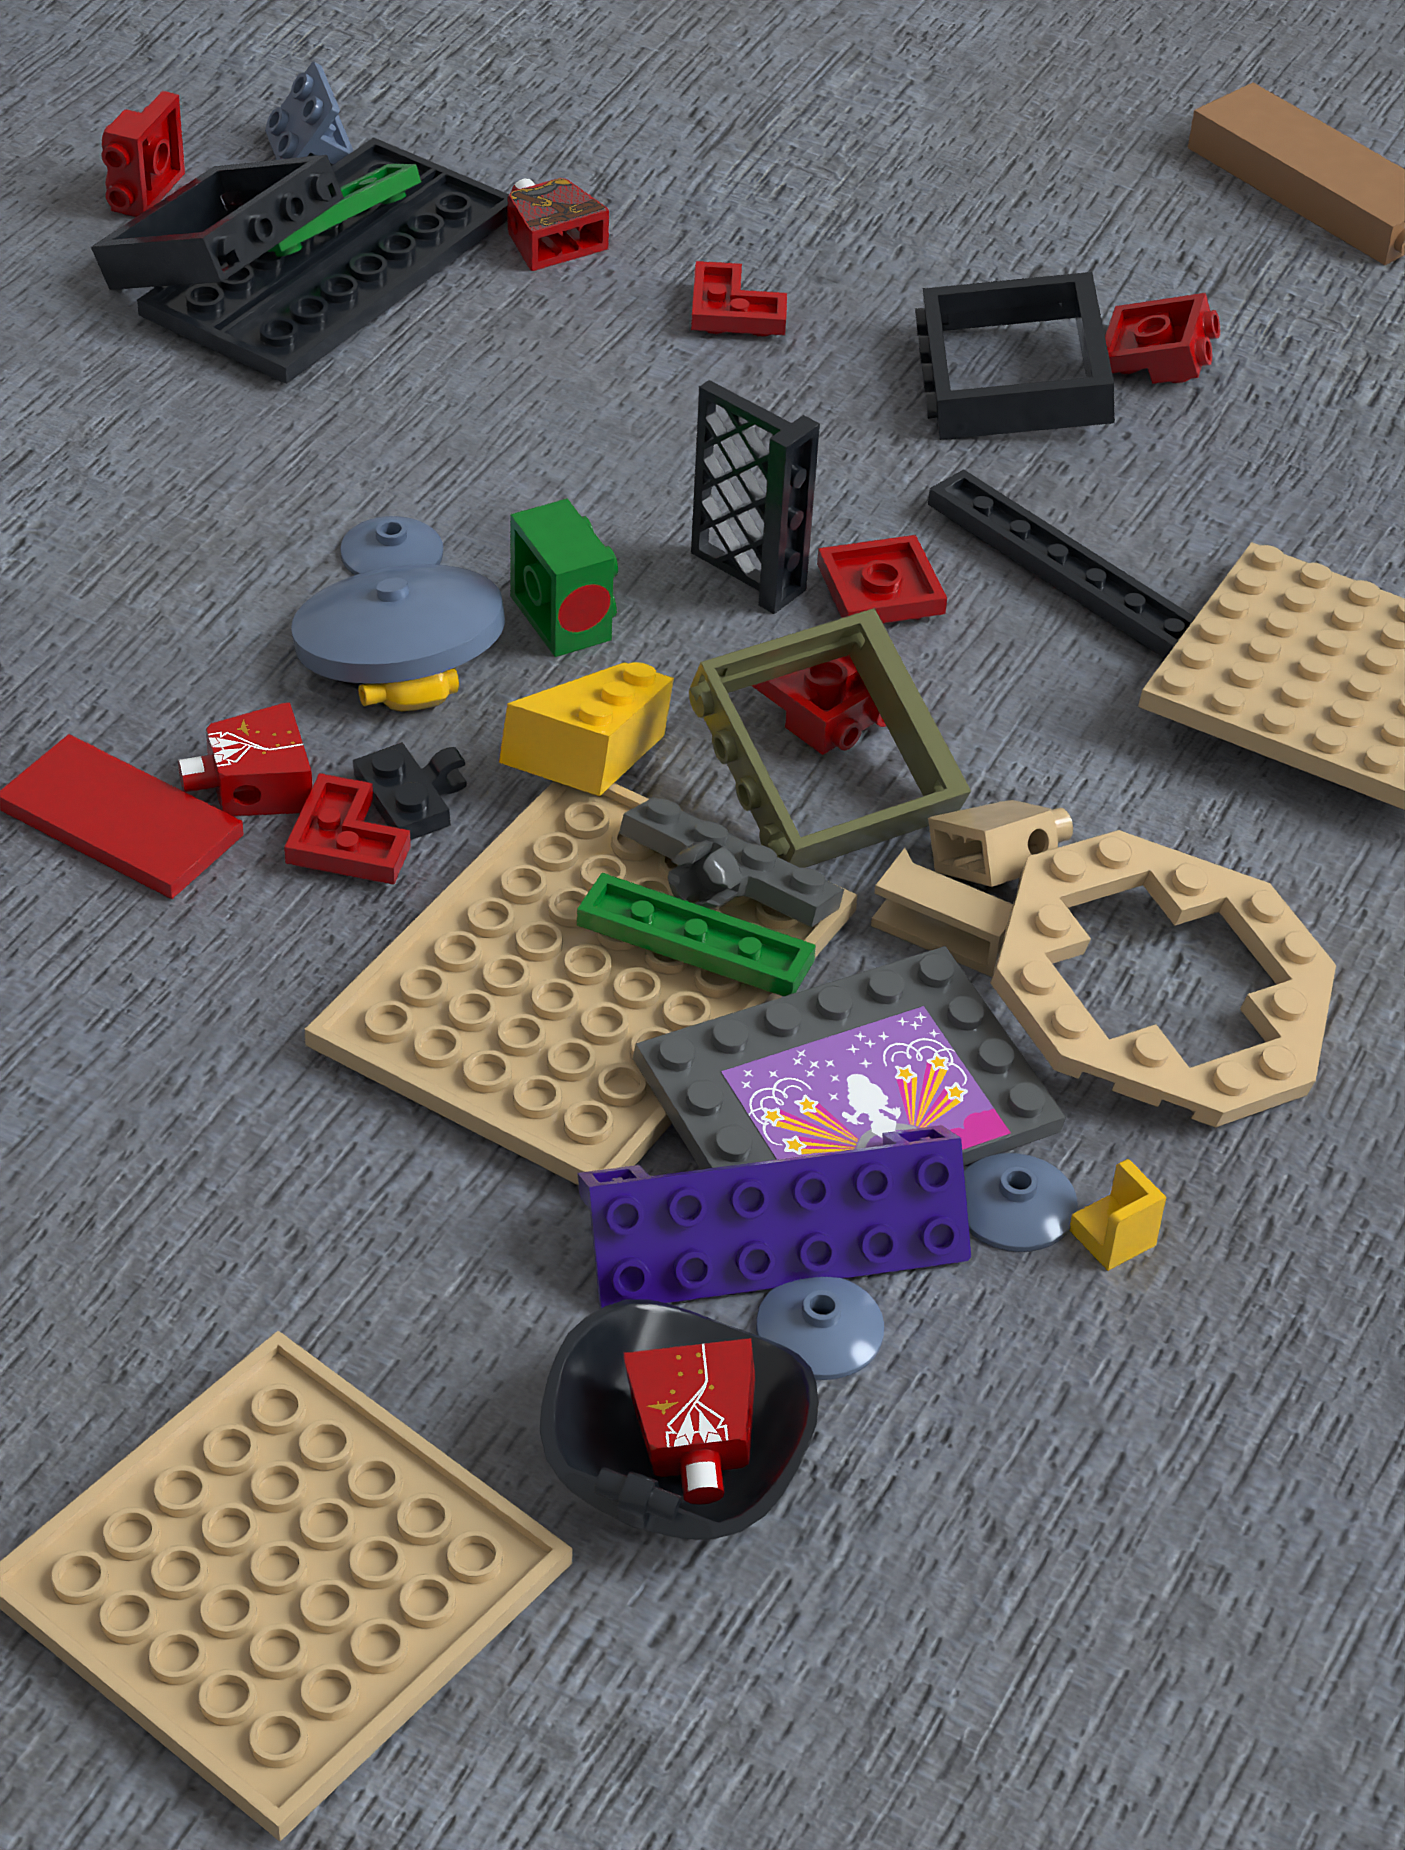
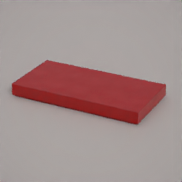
[0,734,244,899]

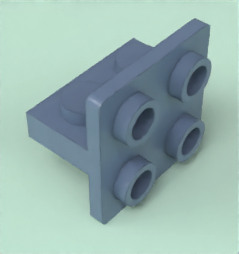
[265,62,354,164]

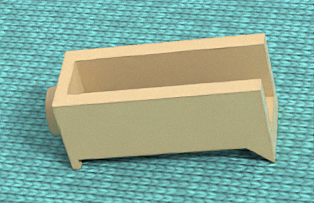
[871,848,1013,977]

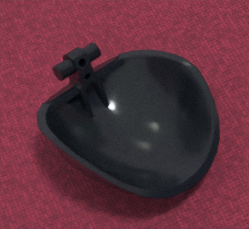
[539,1299,819,1540]

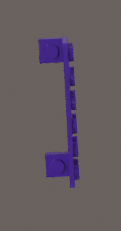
[578,1125,971,1308]

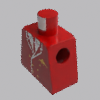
[178,702,312,816]
[624,1338,755,1505]

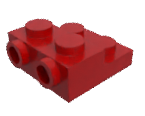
[101,91,185,217]
[1105,293,1220,384]
[752,655,886,755]

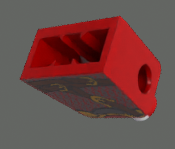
[507,178,609,271]

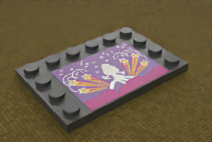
[633,946,1066,1169]

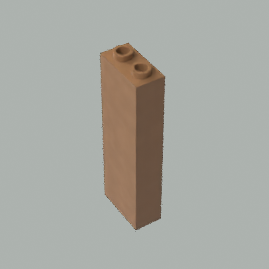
[1188,82,1405,265]

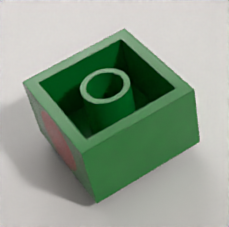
[510,498,618,657]

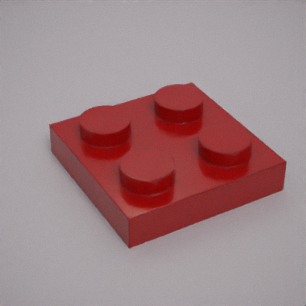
[817,535,947,623]

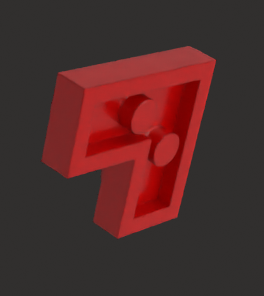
[691,261,787,337]
[284,773,411,885]

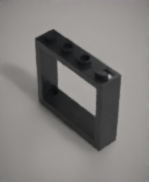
[91,155,344,290]
[915,272,1115,440]

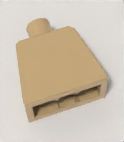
[928,800,1073,887]

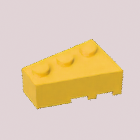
[499,662,674,796]

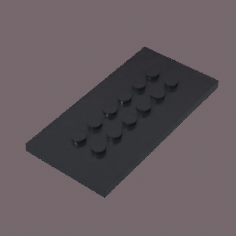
[137,137,509,384]

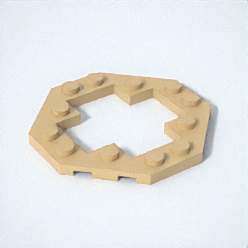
[990,830,1336,1127]

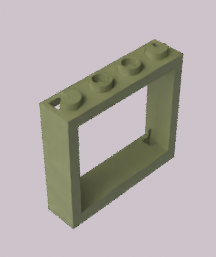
[689,608,971,868]

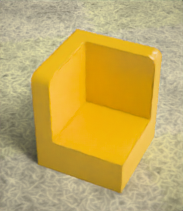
[1070,1159,1166,1271]

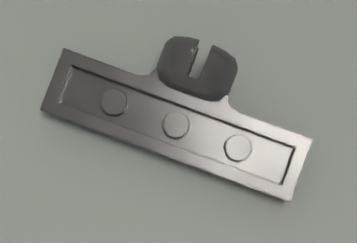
[619,797,844,927]

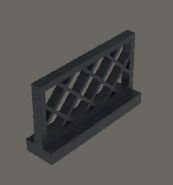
[691,380,820,614]

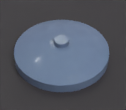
[291,564,505,684]

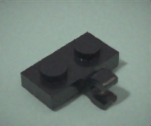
[352,742,467,840]

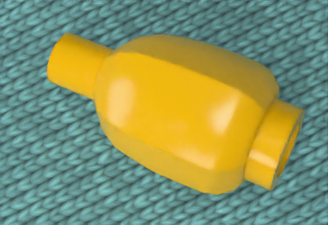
[358,668,459,711]

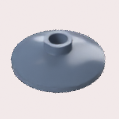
[341,516,443,575]
[964,1153,1078,1252]
[756,1277,884,1380]

